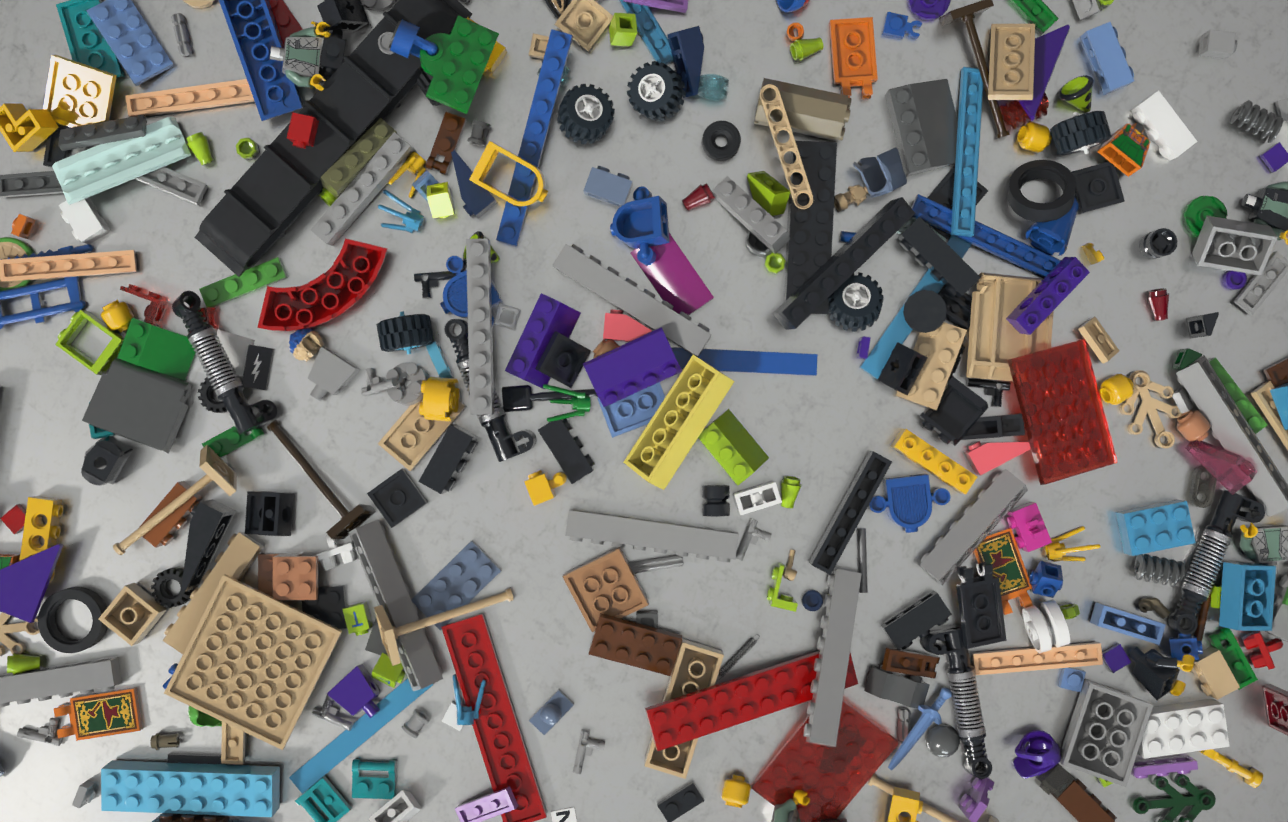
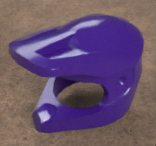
[1013,730,1062,779]

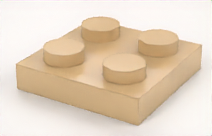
[554,0,613,52]

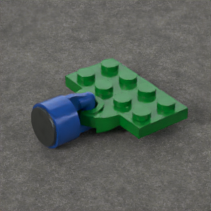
[389,15,499,114]

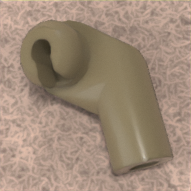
[1138,598,1170,619]

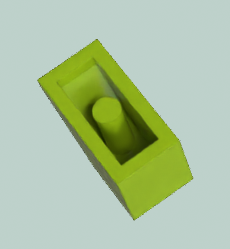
[747,171,790,217]

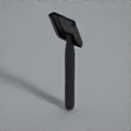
[502,385,598,412]

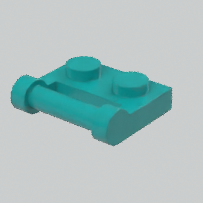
[352,759,397,799]
[295,776,352,822]

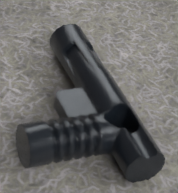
[414,271,456,299]
[966,378,1011,407]

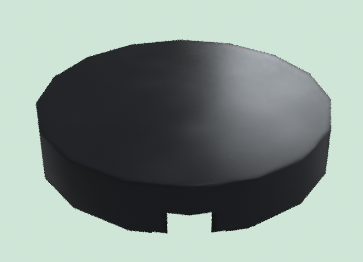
[903,290,948,333]

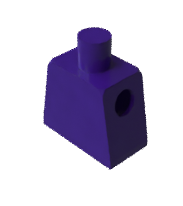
[327,664,380,718]

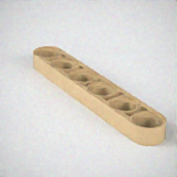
[759,84,813,209]

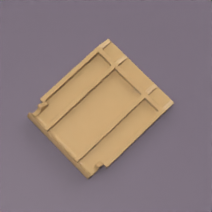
[966,272,1054,384]

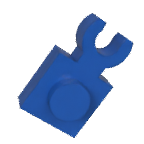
[882,12,922,39]

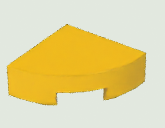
[1081,243,1104,265]

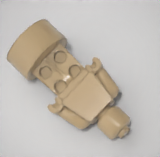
[834,185,869,212]

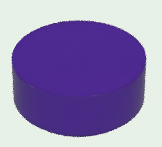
[1223,270,1247,290]

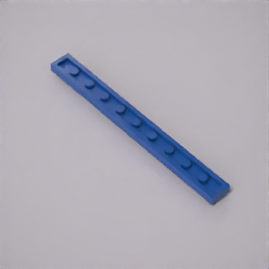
[496,29,573,246]

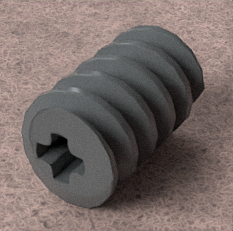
[1230,100,1283,143]
[1134,554,1185,587]

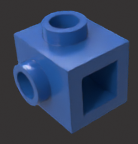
[1029,561,1063,598]
[1169,633,1203,663]

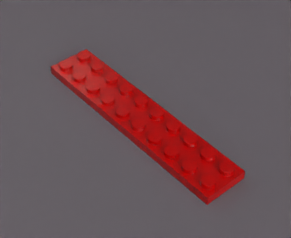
[441,613,547,822]
[645,651,858,751]

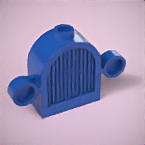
[610,186,670,266]
[440,256,503,327]
[868,474,951,533]

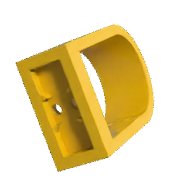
[469,141,548,206]

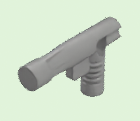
[361,368,398,396]
[736,518,771,561]
[312,694,353,731]
[17,718,62,746]
[573,730,605,774]

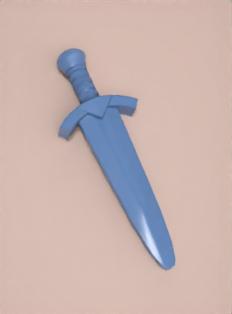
[888,687,952,770]

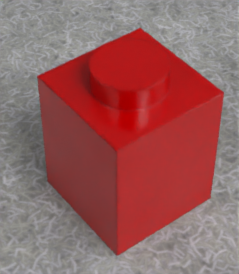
[287,112,319,149]

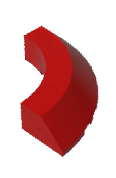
[257,238,388,331]

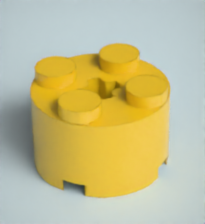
[419,377,460,422]

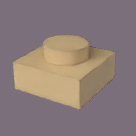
[529,33,549,59]

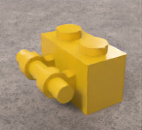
[524,470,567,506]

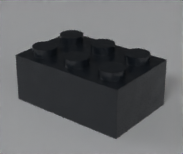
[418,424,478,494]

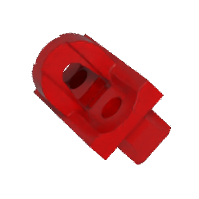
[1242,631,1283,670]

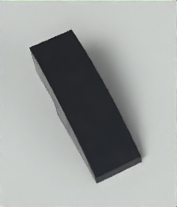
[961,413,1026,440]

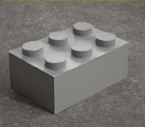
[1192,216,1278,275]

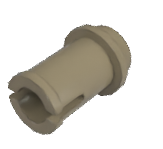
[151,733,180,750]

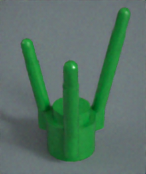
[543,384,590,422]

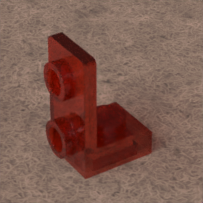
[120,284,168,326]

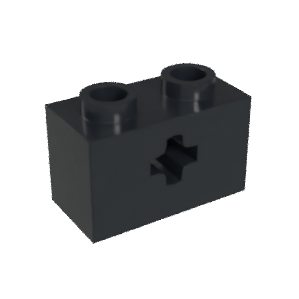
[317,0,369,32]
[878,342,928,395]

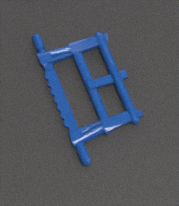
[0,244,93,329]

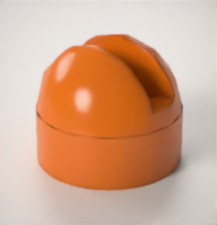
[787,23,804,41]

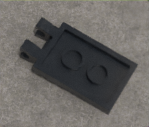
[956,562,1007,649]

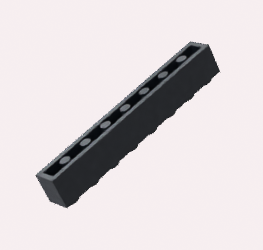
[772,197,916,330]

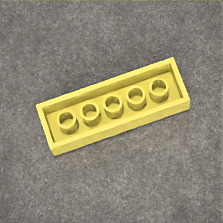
[623,355,735,490]

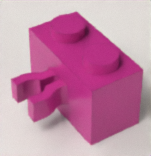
[1007,502,1052,552]

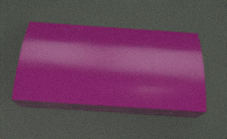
[630,233,714,315]

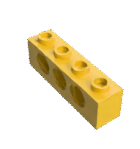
[890,429,977,495]
[19,496,64,584]
[887,787,923,822]

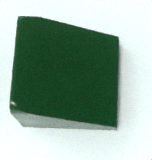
[1172,348,1202,370]

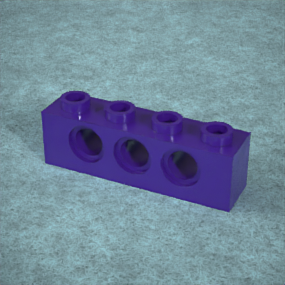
[1006,257,1090,335]

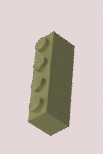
[321,118,397,198]

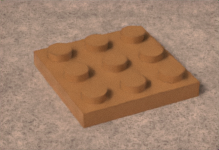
[562,547,649,632]

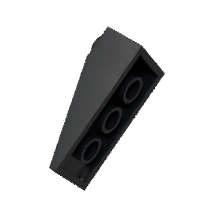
[181,499,236,592]

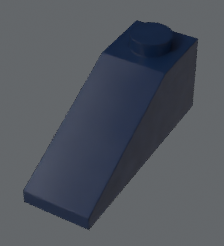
[667,26,704,98]
[451,150,497,218]

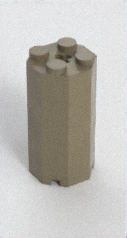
[754,78,852,141]

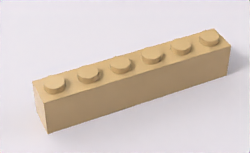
[163,532,264,654]

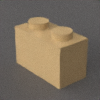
[1192,647,1240,700]

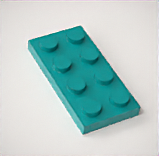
[56,0,124,78]

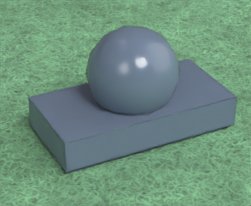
[529,689,574,735]

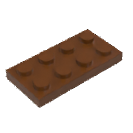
[588,613,682,676]

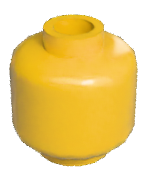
[1017,122,1052,153]
[101,299,134,333]
[1100,374,1133,405]
[721,775,751,808]

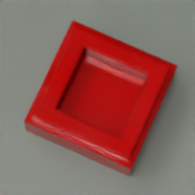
[0,504,26,534]

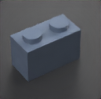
[583,166,633,207]

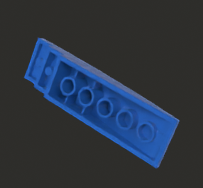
[219,0,303,121]

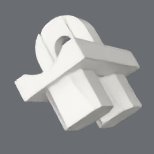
[314,534,356,571]

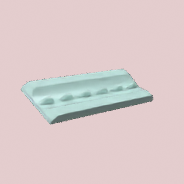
[52,117,191,205]

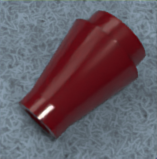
[682,183,715,211]
[1147,288,1169,321]

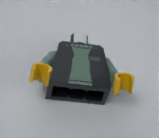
[1242,182,1288,245]

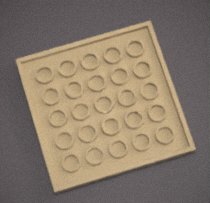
[164,574,342,750]

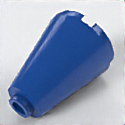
[1026,196,1079,256]

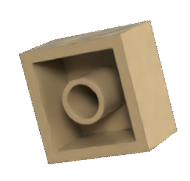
[99,582,167,646]

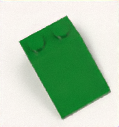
[117,318,197,381]

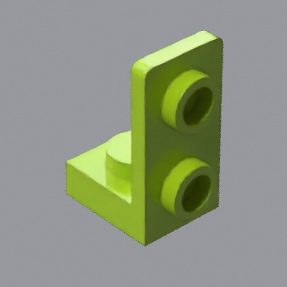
[767,562,798,612]

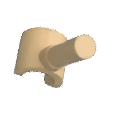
[783,550,797,581]

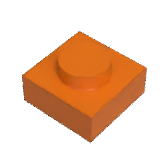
[11,214,36,239]

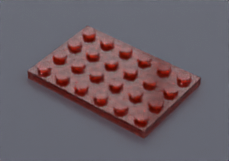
[1008,339,1118,485]
[751,699,899,822]

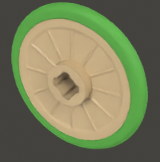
[0,237,32,291]

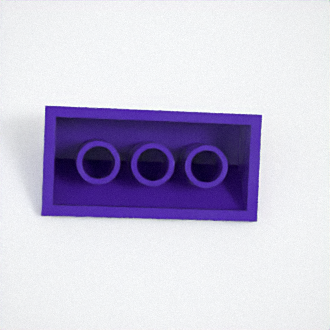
[505,293,581,389]
[583,327,682,407]

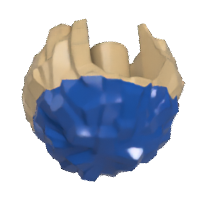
[289,328,324,362]

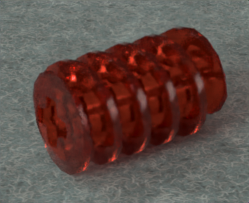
[1000,93,1049,129]

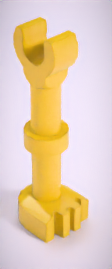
[1199,749,1263,788]

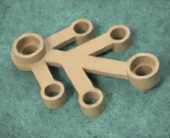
[1119,370,1182,448]
[0,612,40,657]

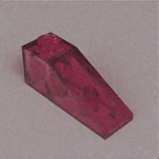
[1185,440,1257,495]

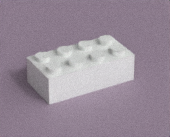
[1137,699,1230,759]

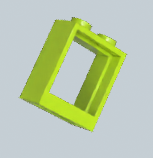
[55,310,125,375]

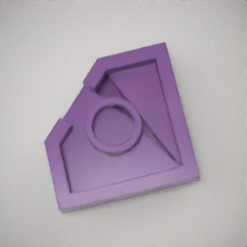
[959,777,995,822]

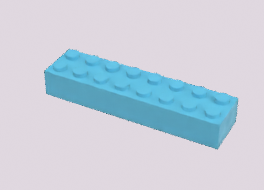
[101,760,280,817]

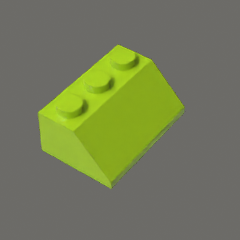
[698,409,769,486]

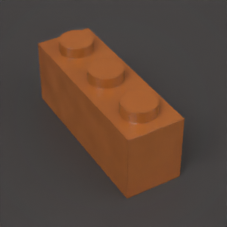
[140,481,204,548]

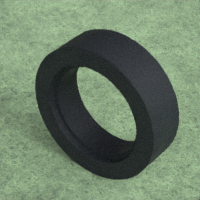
[1008,160,1076,222]
[38,587,108,653]

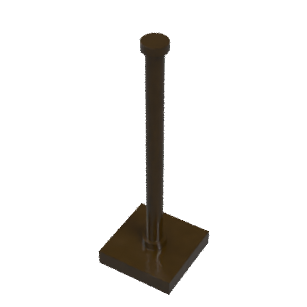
[940,0,1010,139]
[267,420,376,539]

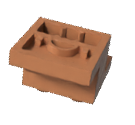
[258,553,318,600]

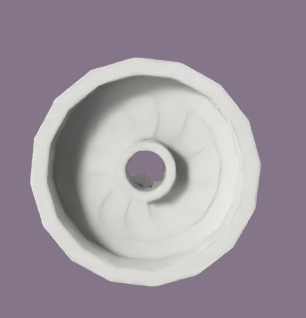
[1022,599,1070,654]

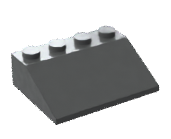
[885,79,958,177]

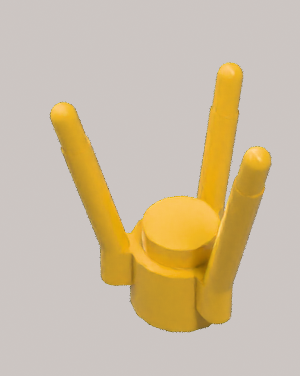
[388,151,426,198]
[1045,526,1101,562]

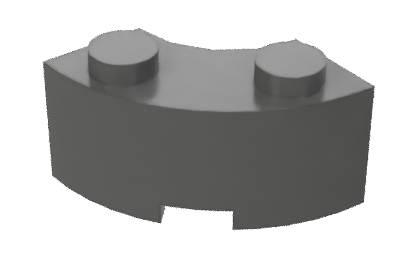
[864,665,930,708]

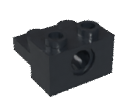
[245,491,294,536]

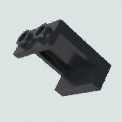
[920,377,989,446]

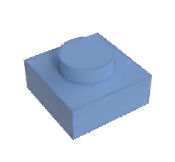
[412,170,439,201]
[1058,667,1086,692]

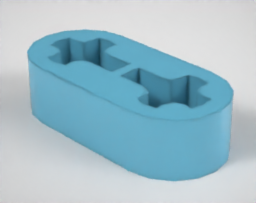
[426,341,453,378]

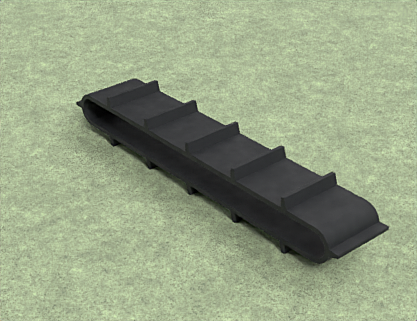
[194,0,472,277]

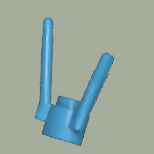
[378,190,424,233]
[453,674,486,725]

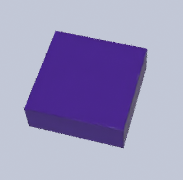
[1260,142,1288,173]
[856,336,871,359]
[1102,643,1131,673]

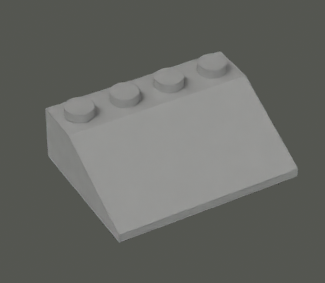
[1060,679,1153,787]

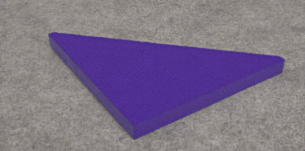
[1018,24,1070,121]
[0,544,63,623]

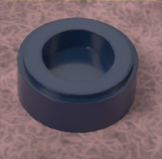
[801,589,823,611]

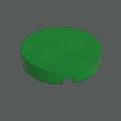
[1183,196,1228,237]

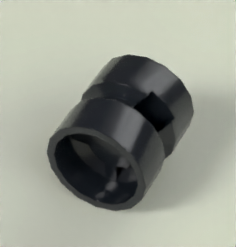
[1139,228,1178,259]
[702,485,730,517]

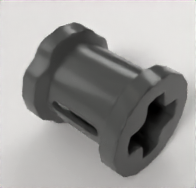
[468,120,491,146]

